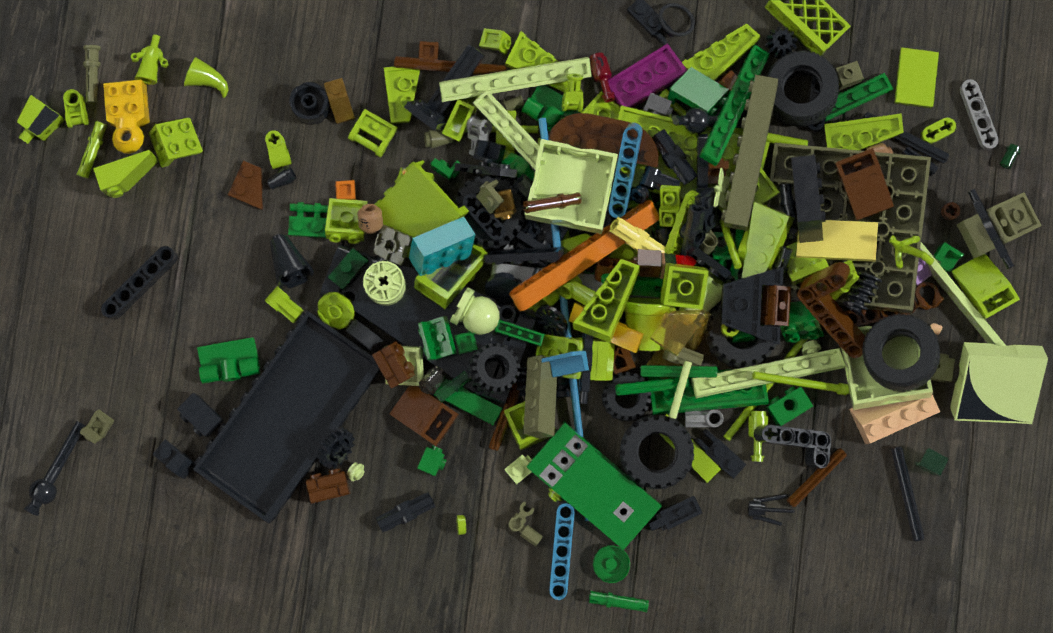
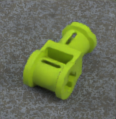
[562,73,583,112]

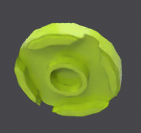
[317,292,354,329]

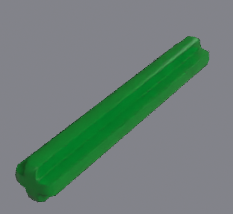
[640,365,718,378]
[615,378,689,395]

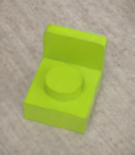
[479,28,511,55]

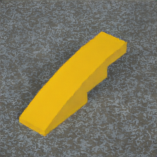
[569,303,643,353]

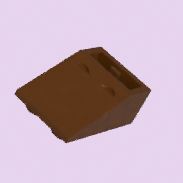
[835,148,894,220]
[390,385,459,447]

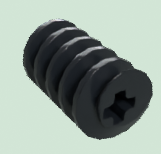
[843,272,883,317]

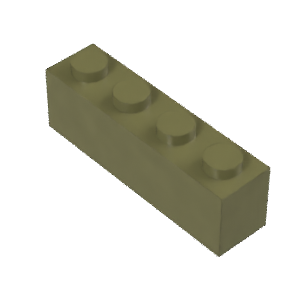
[523,355,557,439]

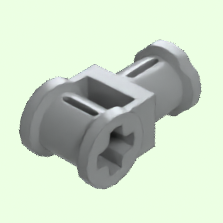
[467,116,492,155]

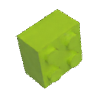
[660,263,709,310]

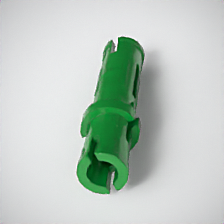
[589,591,649,613]

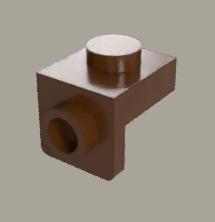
[708,158,729,184]

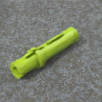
[76,121,107,179]

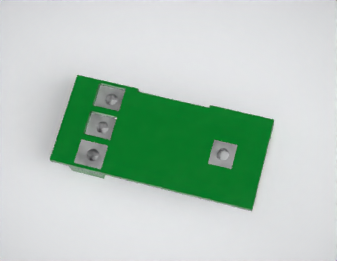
[526,421,662,550]

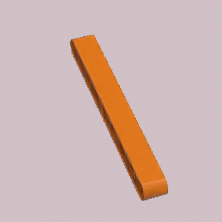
[509,200,659,311]

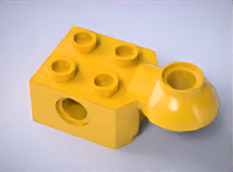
[103,80,150,154]

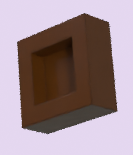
[419,41,439,60]

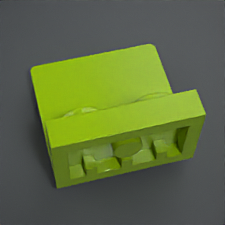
[148,118,203,168]
[782,242,829,286]

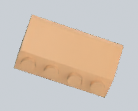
[849,395,940,444]

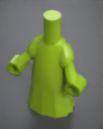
[131,35,168,85]

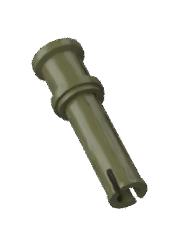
[83,45,101,104]

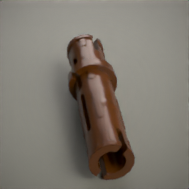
[523,192,582,213]

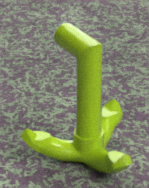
[889,235,934,269]

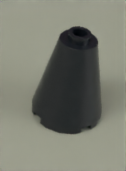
[270,234,314,289]

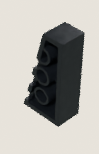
[791,155,826,243]

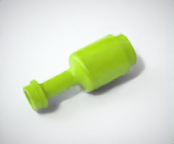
[748,411,768,462]

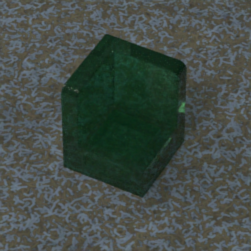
[915,448,949,476]

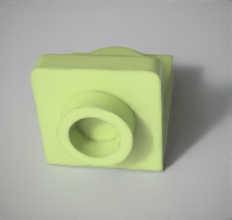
[504,454,532,484]

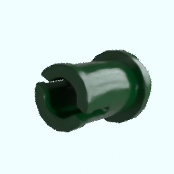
[999,144,1021,169]

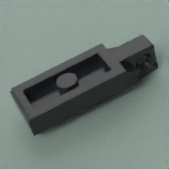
[648,496,702,531]

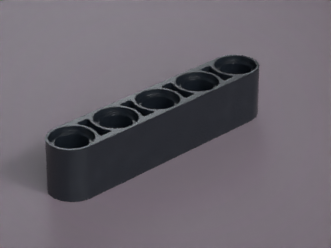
[101,246,178,320]

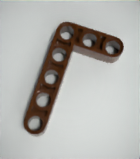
[797,262,866,358]

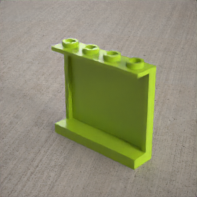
[374,160,469,258]

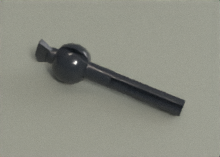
[672,107,743,134]
[24,421,86,516]

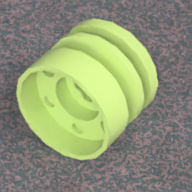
[363,261,406,306]

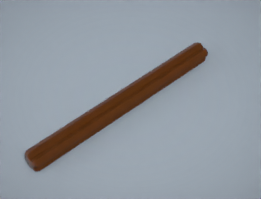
[394,56,506,75]

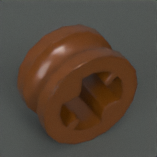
[941,202,960,220]

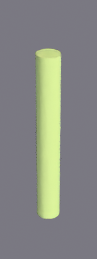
[669,361,692,419]

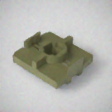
[373,225,412,266]

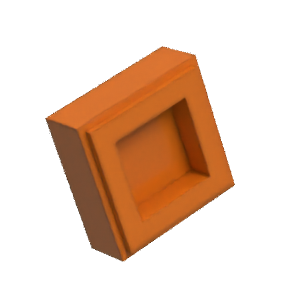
[335,180,356,200]

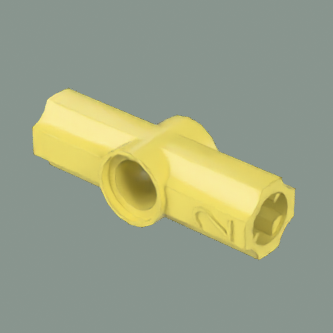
[610,217,665,258]

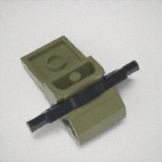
[957,189,1042,269]

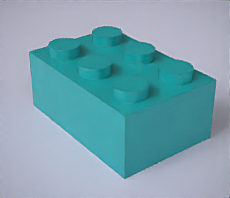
[409,217,475,276]

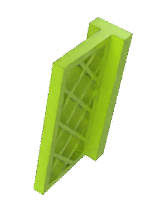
[765,0,851,56]

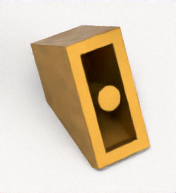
[324,78,355,124]

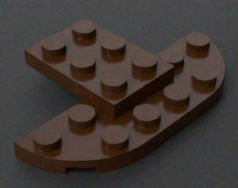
[548,113,659,198]

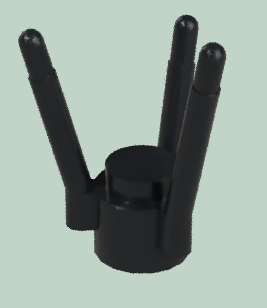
[748,494,795,526]

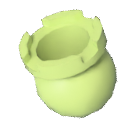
[450,288,500,335]

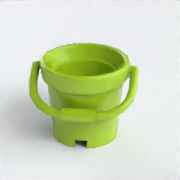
[623,297,680,351]

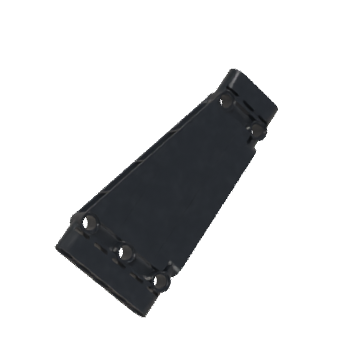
[320,244,536,404]

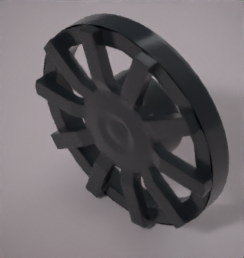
[535,305,568,336]

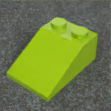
[93,150,158,198]

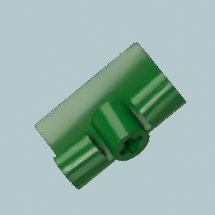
[521,85,585,131]
[197,337,260,384]

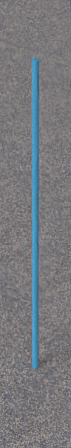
[538,118,589,521]

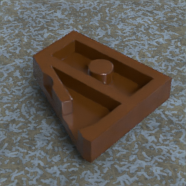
[228,160,263,210]

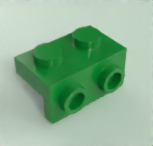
[418,316,456,360]

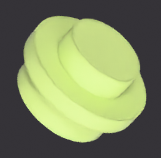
[802,340,821,355]
[347,463,365,481]

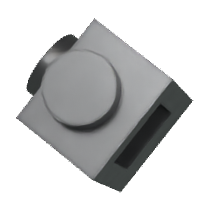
[643,93,673,117]

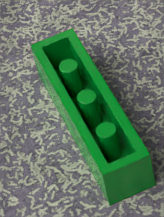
[495,320,545,347]

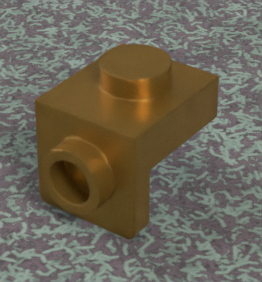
[494,189,516,220]

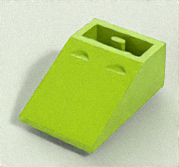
[951,254,1020,319]

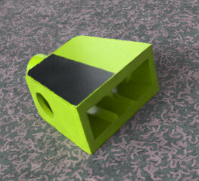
[17,95,65,144]

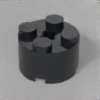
[289,82,330,125]

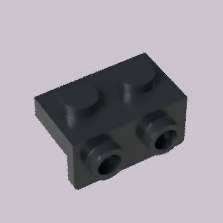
[694,186,719,233]

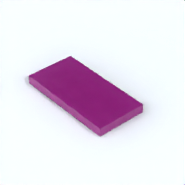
[608,43,687,108]

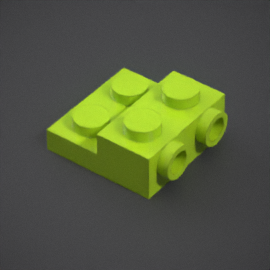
[325,198,368,244]

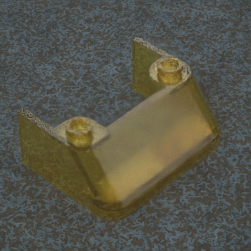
[646,310,710,379]

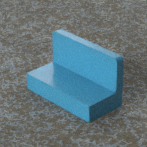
[541,351,589,377]

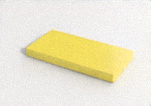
[796,220,878,262]

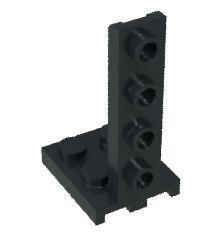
[404,44,485,130]

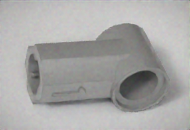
[685,410,724,428]

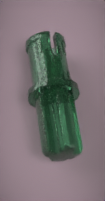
[435,370,472,402]

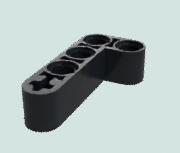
[754,425,831,468]

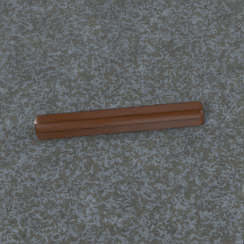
[489,378,520,451]
[787,448,847,507]

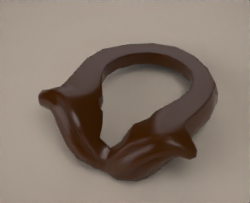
[915,282,945,310]

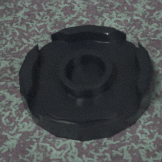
[485,272,522,304]

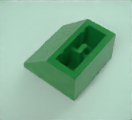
[780,301,824,343]

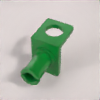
[712,232,732,269]

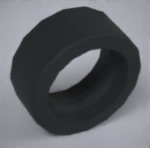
[346,319,384,353]

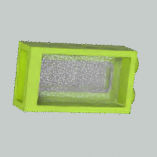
[414,243,487,309]

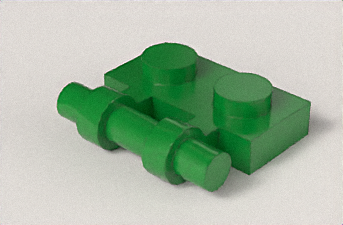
[288,202,329,238]

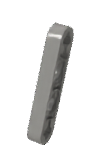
[959,79,998,150]

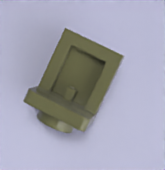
[476,180,504,214]
[80,409,114,444]

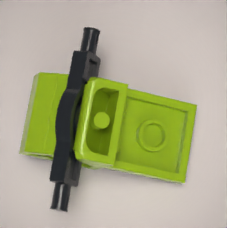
[536,333,615,404]

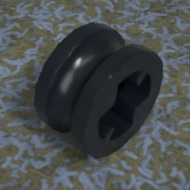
[630,184,650,204]

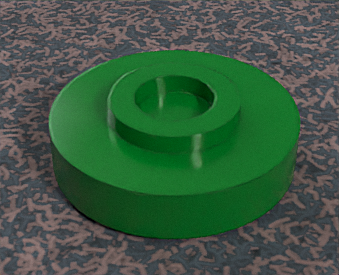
[593,545,630,583]

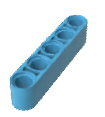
[609,123,643,218]
[549,503,574,600]

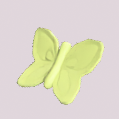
[713,168,730,209]

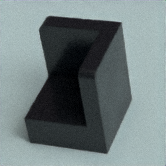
[473,139,506,164]

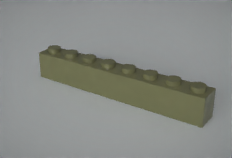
[721,75,778,231]

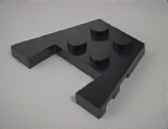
[721,267,783,344]

